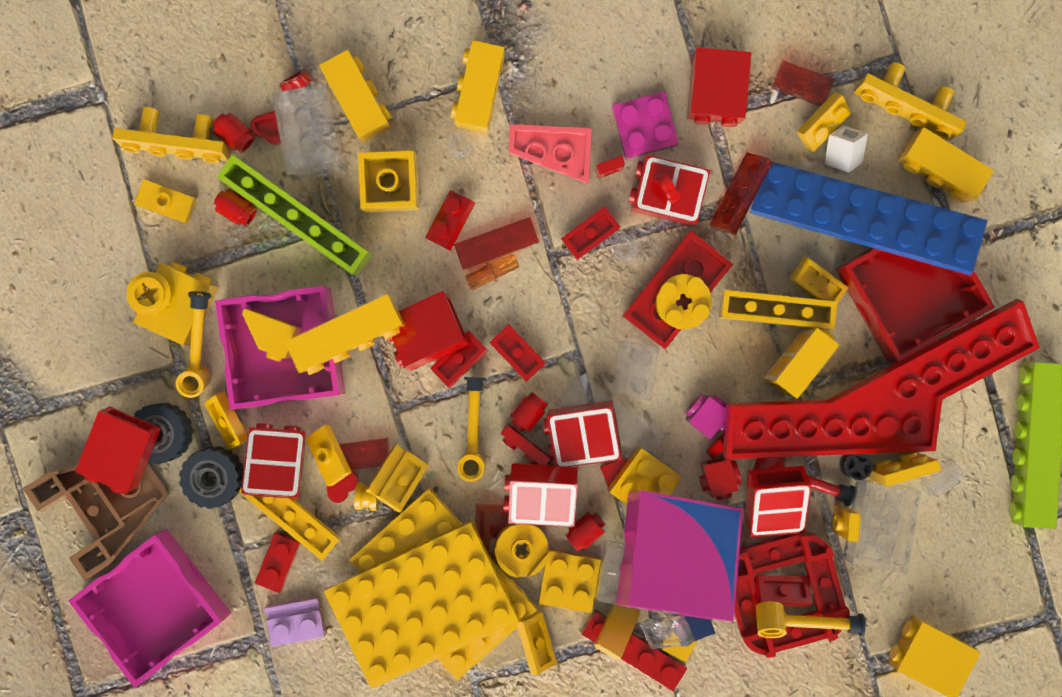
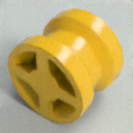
[354,482,380,511]

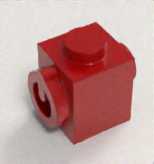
[699,456,742,500]

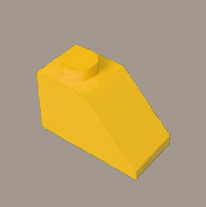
[242,309,302,362]

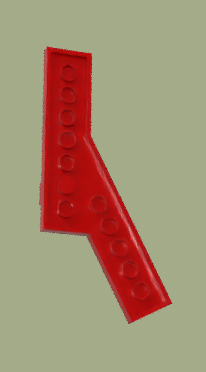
[723,299,1040,459]

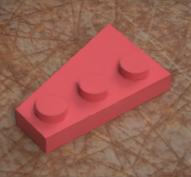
[509,124,592,184]

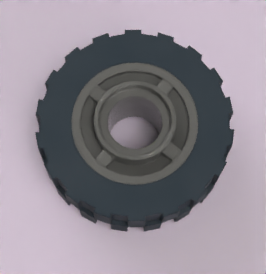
[134,403,193,464]
[179,446,244,509]

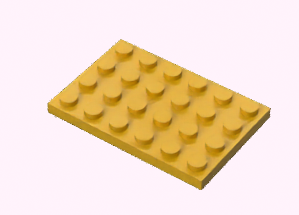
[349,487,538,680]
[324,520,519,689]

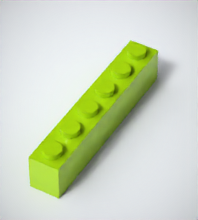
[217,154,373,276]
[1009,362,1062,529]

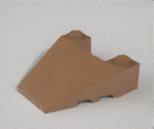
[22,463,169,581]

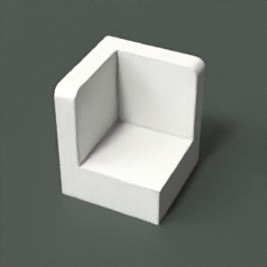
[825,125,868,173]

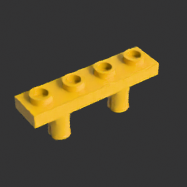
[854,62,967,140]
[112,107,231,163]

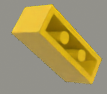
[451,40,505,134]
[319,49,392,143]
[897,127,994,203]

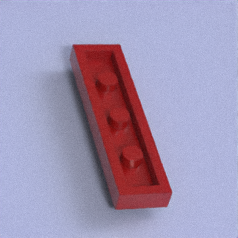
[581,609,687,691]

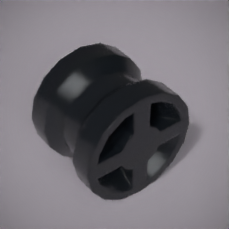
[839,454,873,480]

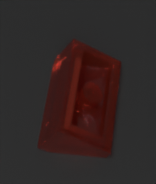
[475,504,508,559]

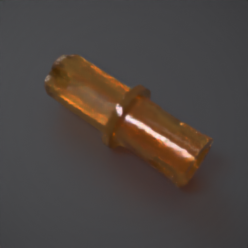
[465,254,519,291]

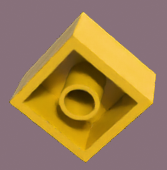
[358,150,420,213]

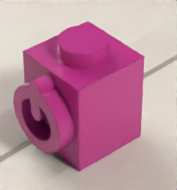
[685,393,727,439]

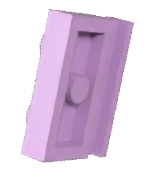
[264,596,326,647]

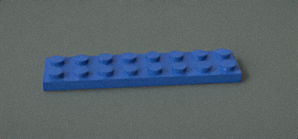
[750,160,988,275]

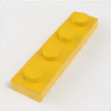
[239,488,341,561]

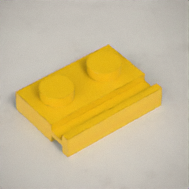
[366,444,429,512]

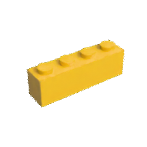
[719,290,838,330]
[285,294,405,375]

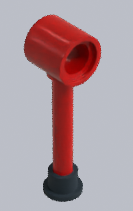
[752,457,856,507]

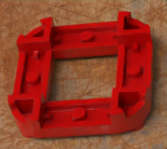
[734,532,850,658]

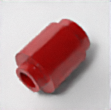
[213,113,255,153]
[214,189,257,227]
[509,392,548,433]
[565,512,606,551]

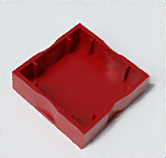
[835,248,995,362]

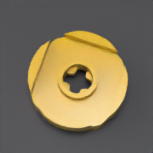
[656,274,712,329]
[493,523,548,578]

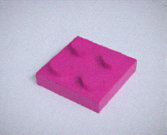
[612,91,679,160]

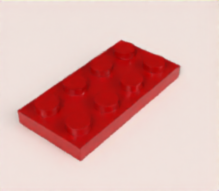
[622,231,733,350]

